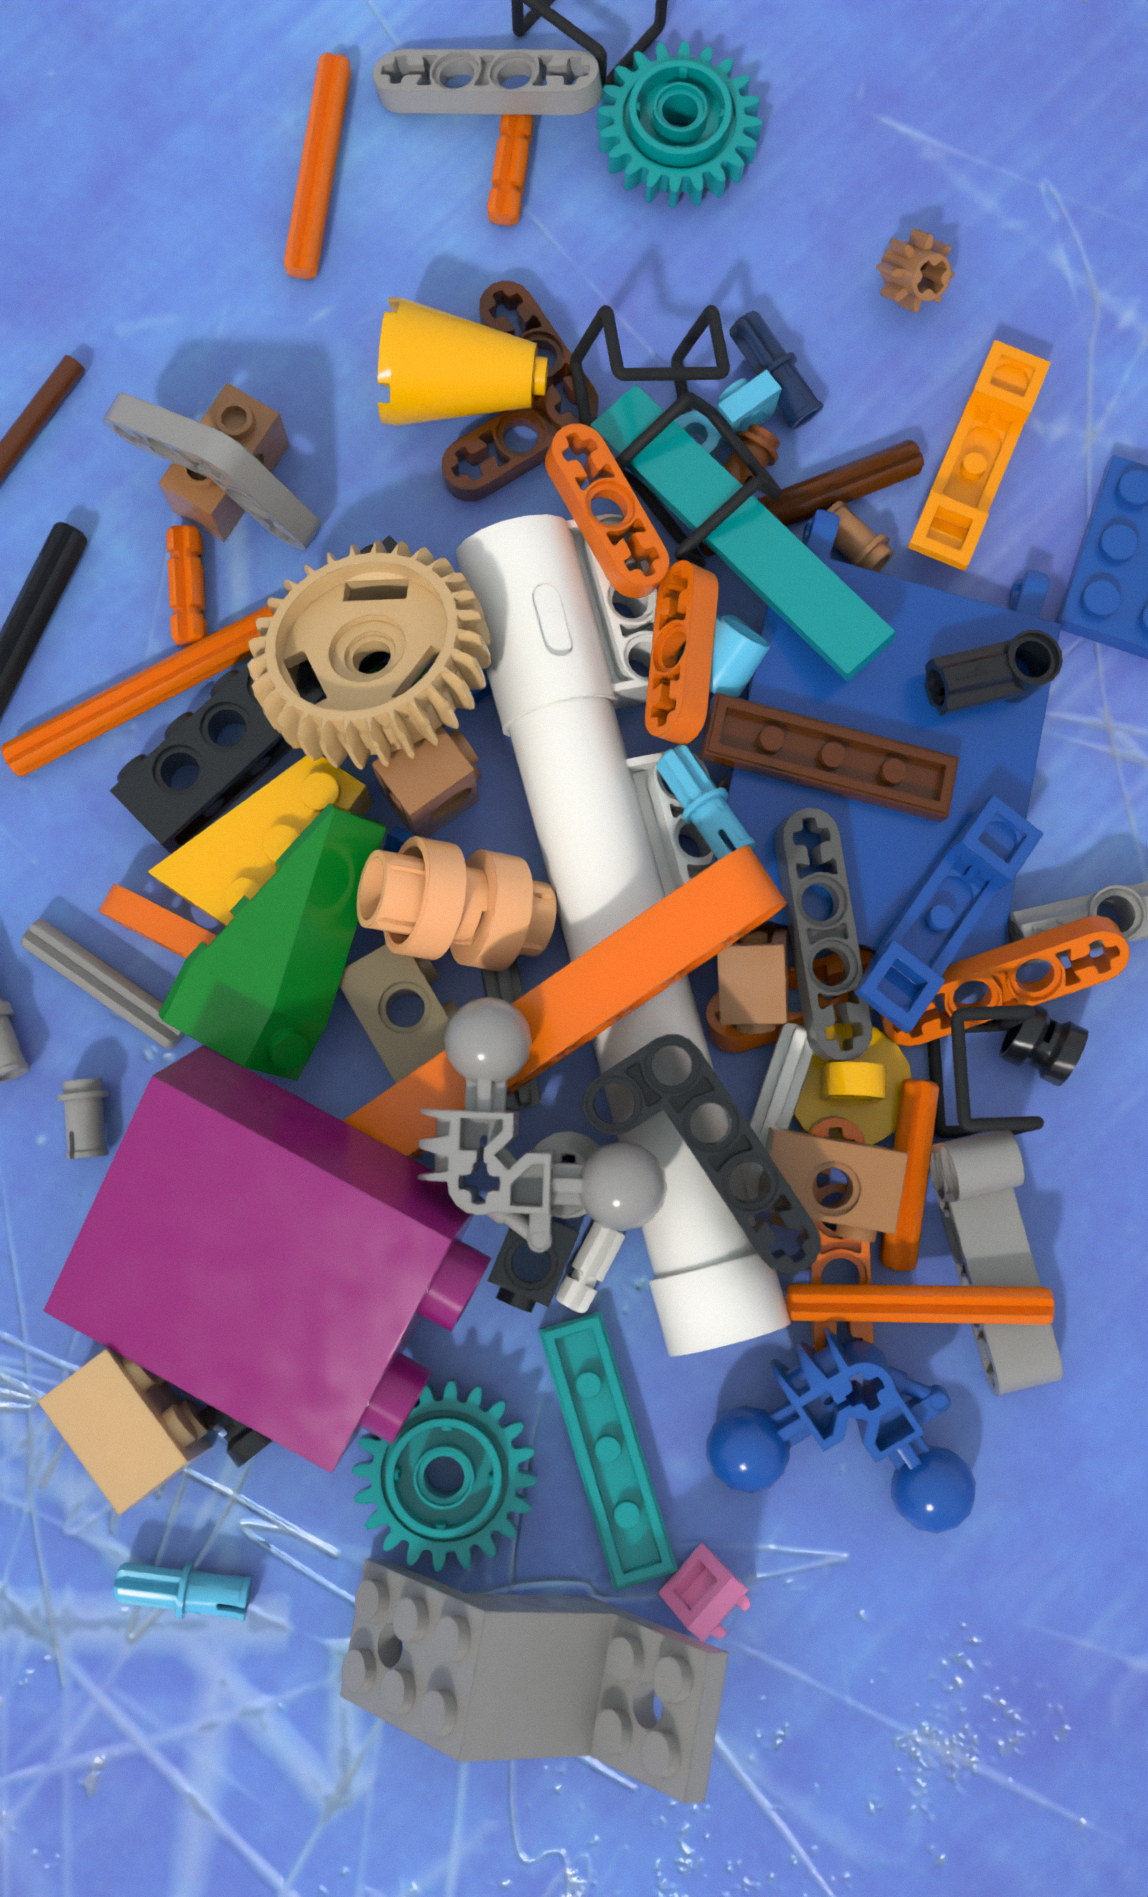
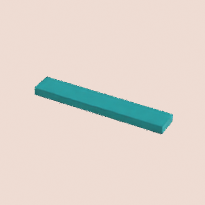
[590,384,895,682]

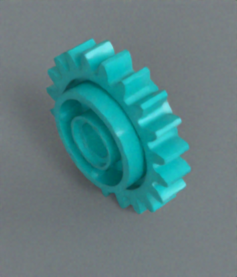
[597,41,762,208]
[352,1379,537,1572]

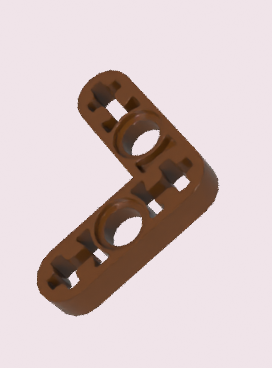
[442,281,599,502]

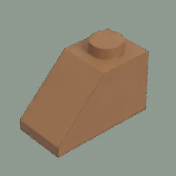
[717,923,790,1034]

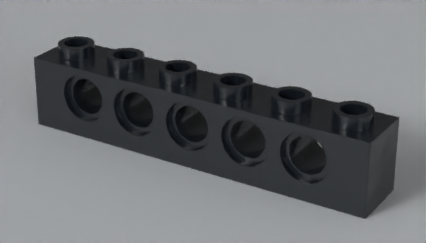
[109,535,398,854]

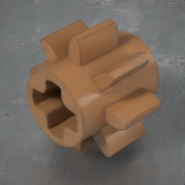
[876,228,955,313]

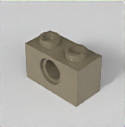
[339,944,458,1084]

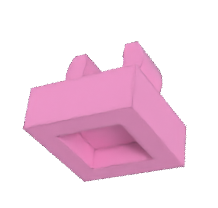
[658,1542,751,1642]

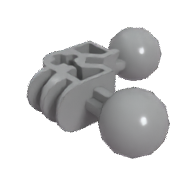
[417,997,667,1253]

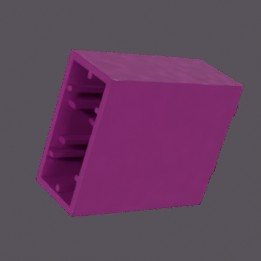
[43,1045,491,1474]

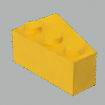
[147,755,373,928]

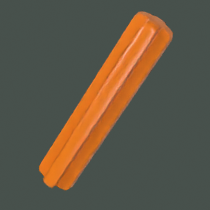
[880,1078,939,1271]

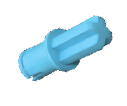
[656,744,757,861]
[113,1562,252,1621]

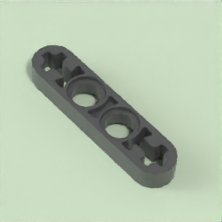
[775,808,872,1062]

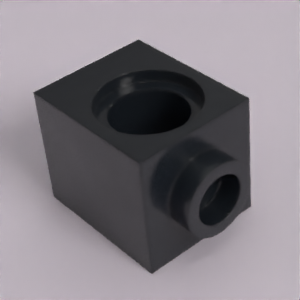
[488,1213,580,1313]

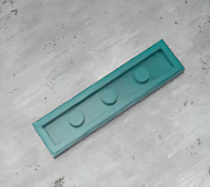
[538,1311,678,1591]

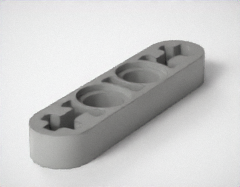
[373,49,603,115]

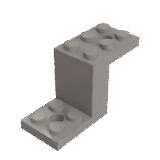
[340,1558,729,1804]

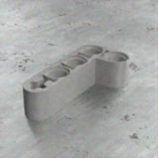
[929,1130,1063,1396]

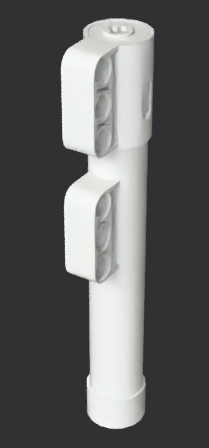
[456,514,791,1357]

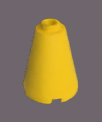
[378,297,549,426]

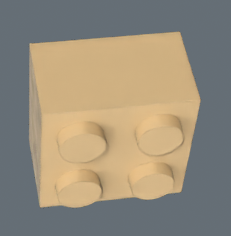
[37,1348,213,1515]

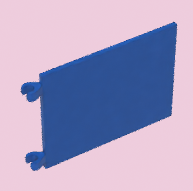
[711,509,1061,965]

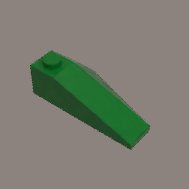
[158,803,387,1081]

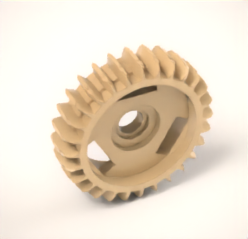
[247,540,491,770]

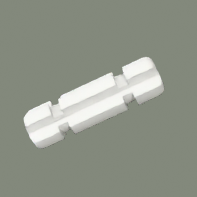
[556,1221,626,1313]

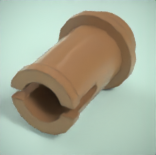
[827,501,894,572]

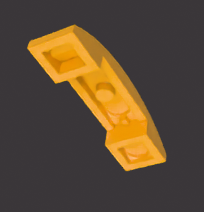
[907,340,1051,571]

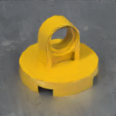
[793,1023,912,1145]

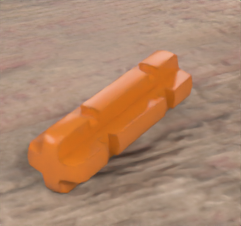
[487,114,533,227]
[166,525,207,647]

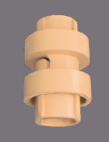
[357,836,557,971]

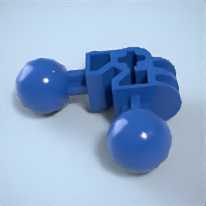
[706,1326,976,1533]

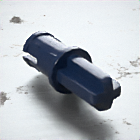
[729,311,824,430]

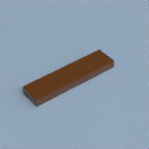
[698,692,959,822]

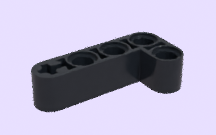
[583,1034,821,1274]

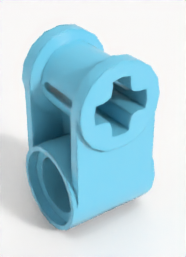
[678,614,771,698]

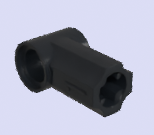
[924,630,1063,716]

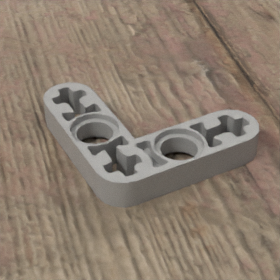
[102,392,321,551]

